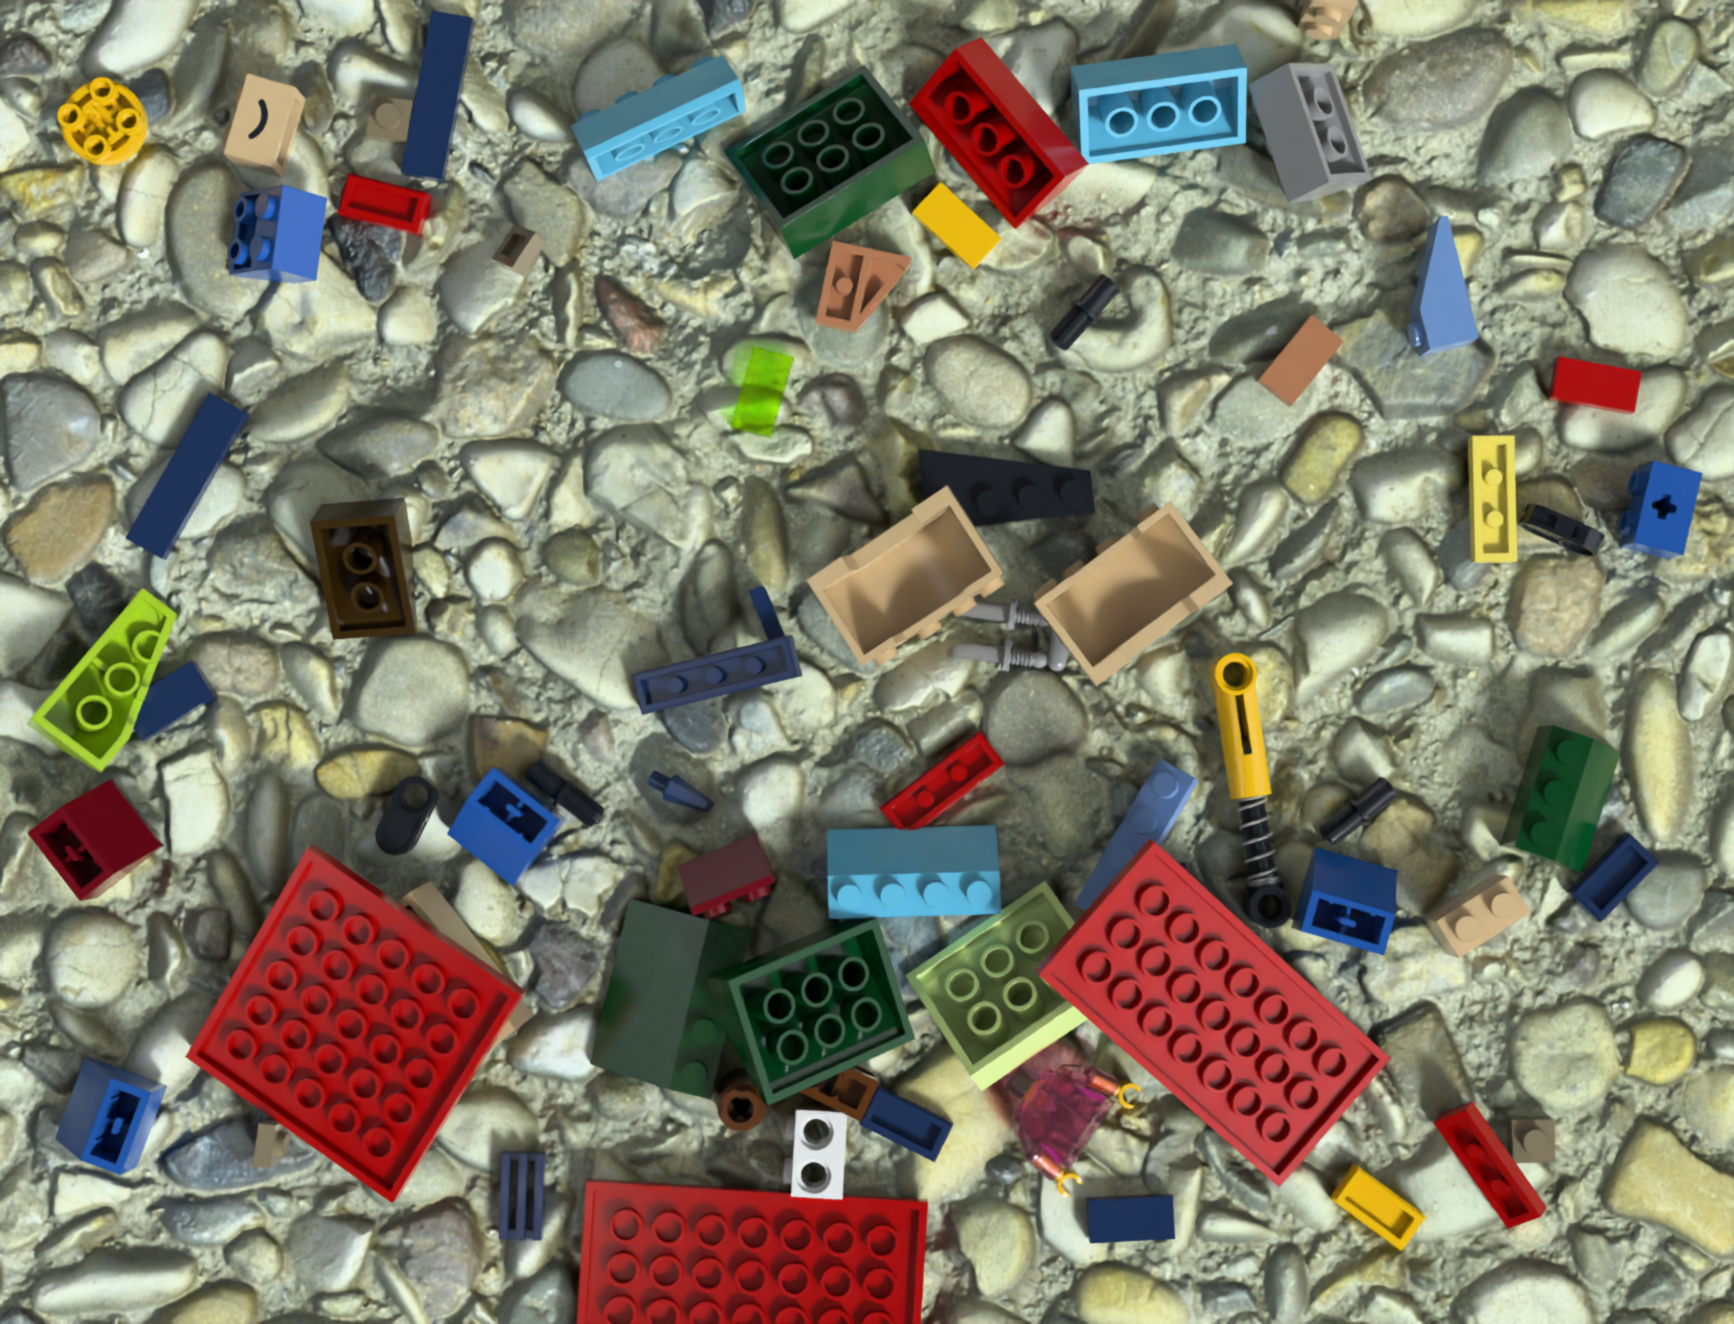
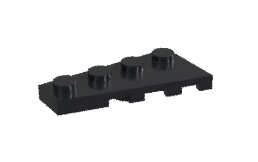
[918,449,1095,528]

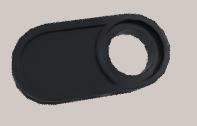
[1518,504,1605,557]
[375,776,438,855]

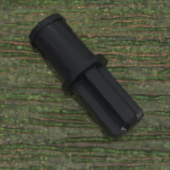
[1049,274,1120,351]
[525,757,605,828]
[1318,776,1398,846]

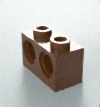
[799,1065,879,1122]

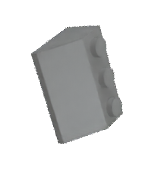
[1248,63,1373,203]

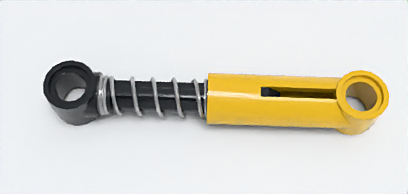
[1208,653,1292,928]

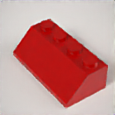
[909,37,1089,229]

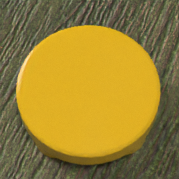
[57,77,148,166]

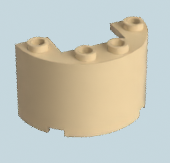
[806,485,1005,667]
[1033,501,1233,687]

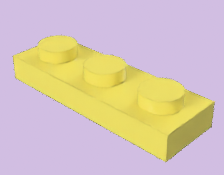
[1468,435,1517,563]

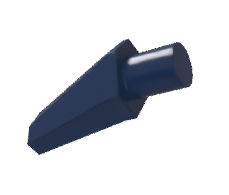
[647,770,714,812]

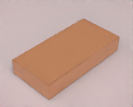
[1257,315,1344,407]

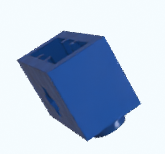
[1618,461,1702,559]

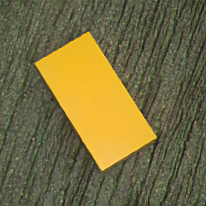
[912,182,1002,271]
[1329,1164,1426,1251]

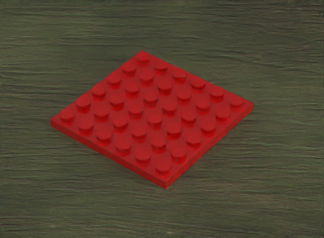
[185,845,526,1203]

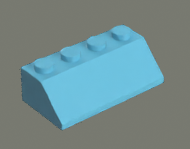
[1070,44,1247,164]
[571,54,747,181]
[827,825,1001,919]

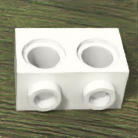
[783,1104,847,1200]

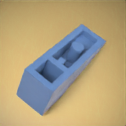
[1407,216,1479,357]

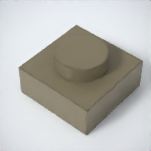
[365,94,414,145]
[492,224,547,276]
[252,1117,290,1168]
[1507,1117,1556,1163]

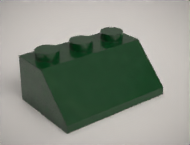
[1500,725,1621,873]

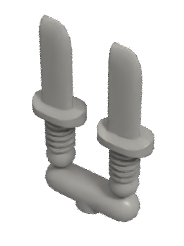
[949,598,1068,672]

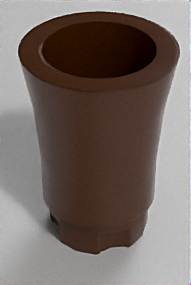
[715,1068,774,1131]

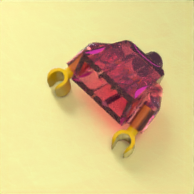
[1005,1064,1141,1197]

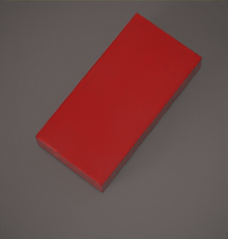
[337,173,431,237]
[1548,356,1642,415]

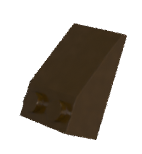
[310,498,417,640]

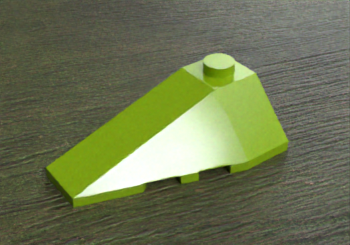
[27,588,177,773]

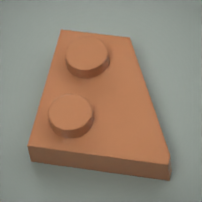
[815,241,911,334]

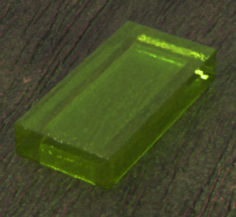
[731,346,794,439]

